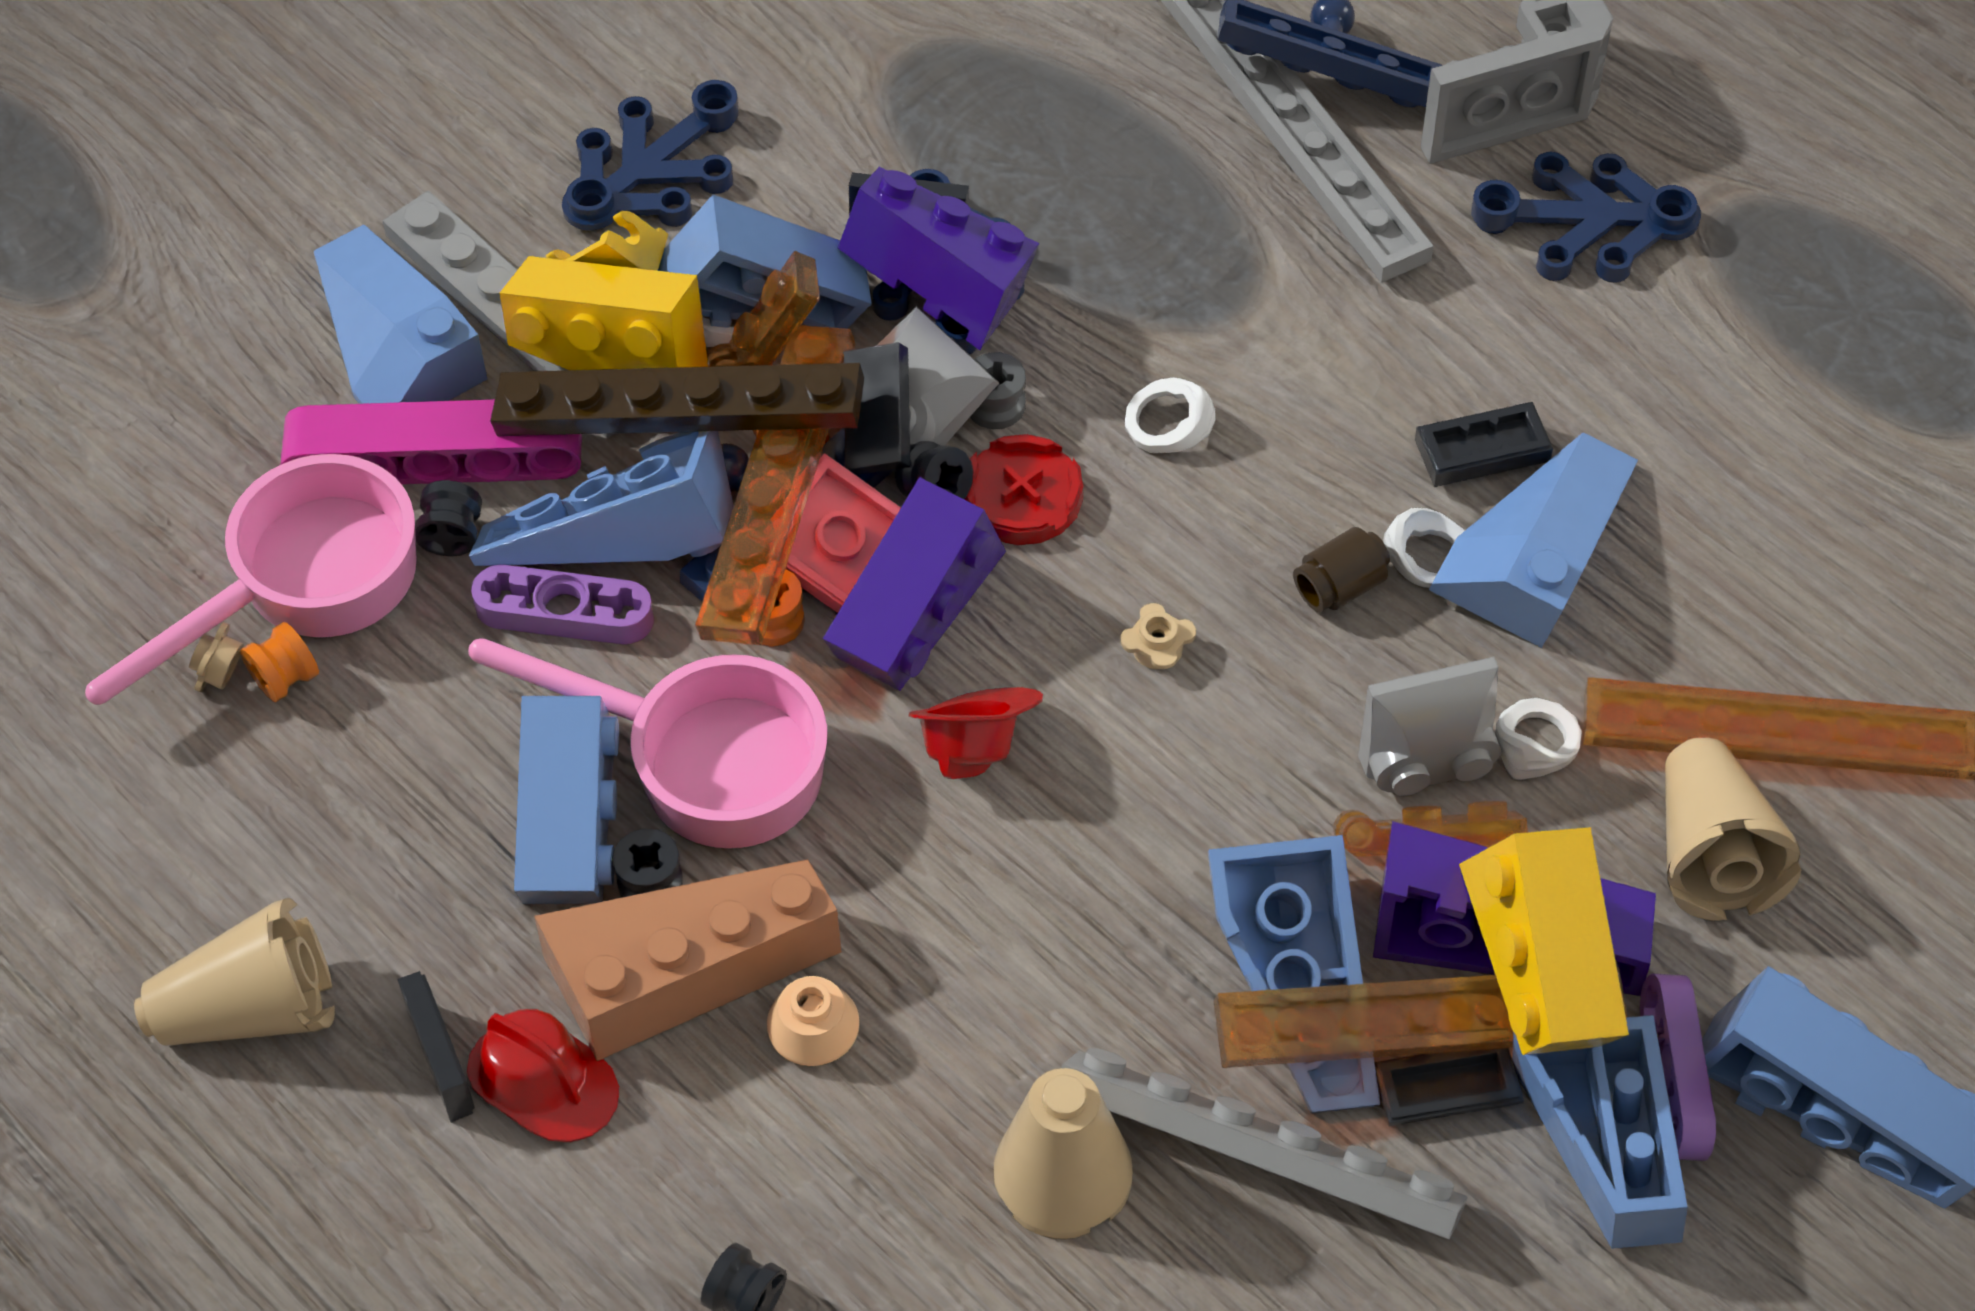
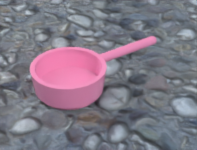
[85,454,417,705]
[468,638,827,848]

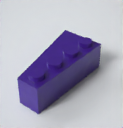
[1373,821,1656,996]

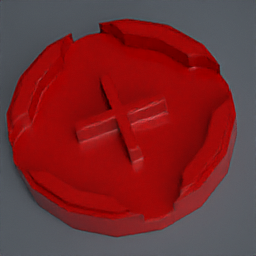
[964,434,1083,546]

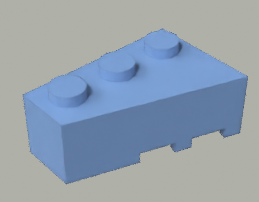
[658,195,872,338]
[514,696,619,904]
[1512,1015,1688,1249]

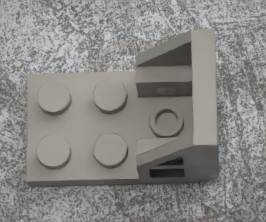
[1421,0,1613,164]

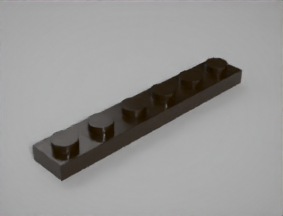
[490,363,865,436]

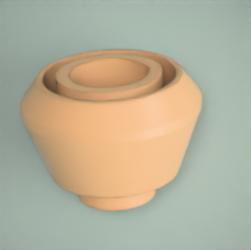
[767,976,859,1066]

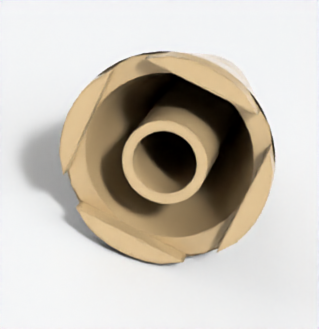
[1665,738,1801,921]
[134,898,335,1046]
[994,1068,1133,1239]

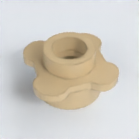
[1121,603,1196,669]
[189,622,244,693]

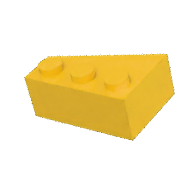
[1459,827,1629,1055]

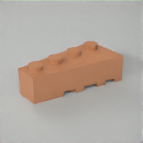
[534,859,842,1061]

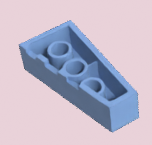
[1702,966,1975,1209]

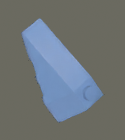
[313,224,487,404]
[469,431,735,566]
[1429,432,1638,648]
[1208,835,1380,1114]

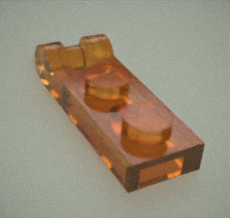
[707,251,820,367]
[1333,801,1528,857]

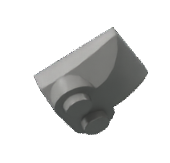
[877,307,999,446]
[1358,657,1501,796]

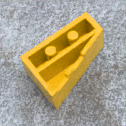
[500,256,708,370]

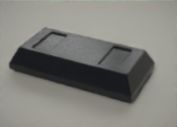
[1374,1040,1524,1126]

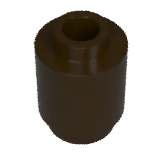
[1293,527,1390,613]

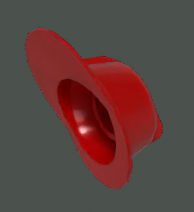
[909,687,1043,779]
[467,1009,619,1143]

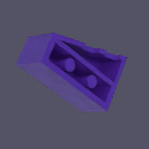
[837,166,1040,350]
[823,477,1006,691]

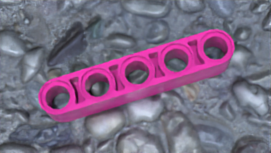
[280,399,582,485]

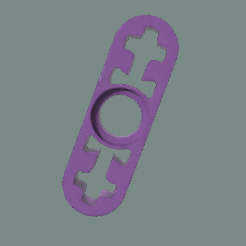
[471,565,654,644]
[1640,974,1716,1161]

